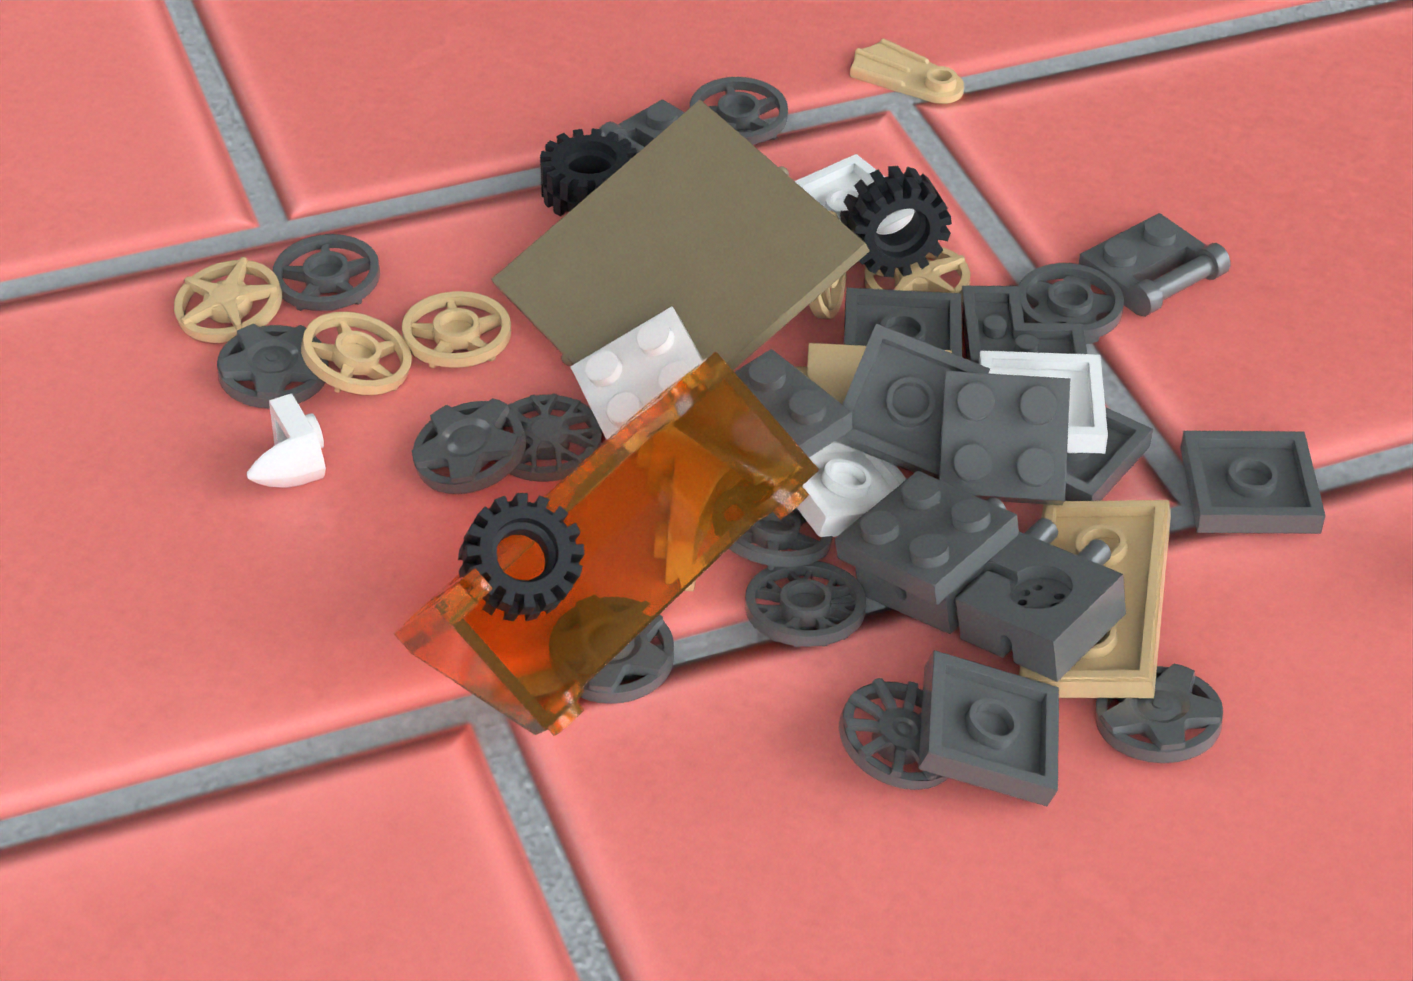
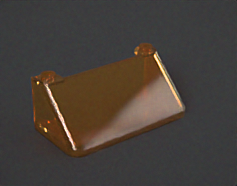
[393,351,819,736]

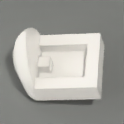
[247,393,326,488]

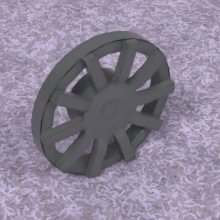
[839,678,948,790]

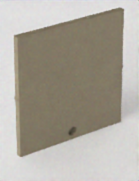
[491,99,870,383]

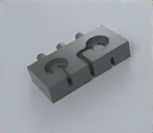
[855,497,1126,682]

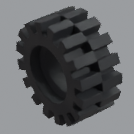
[540,129,638,217]
[840,166,952,277]
[458,493,585,621]

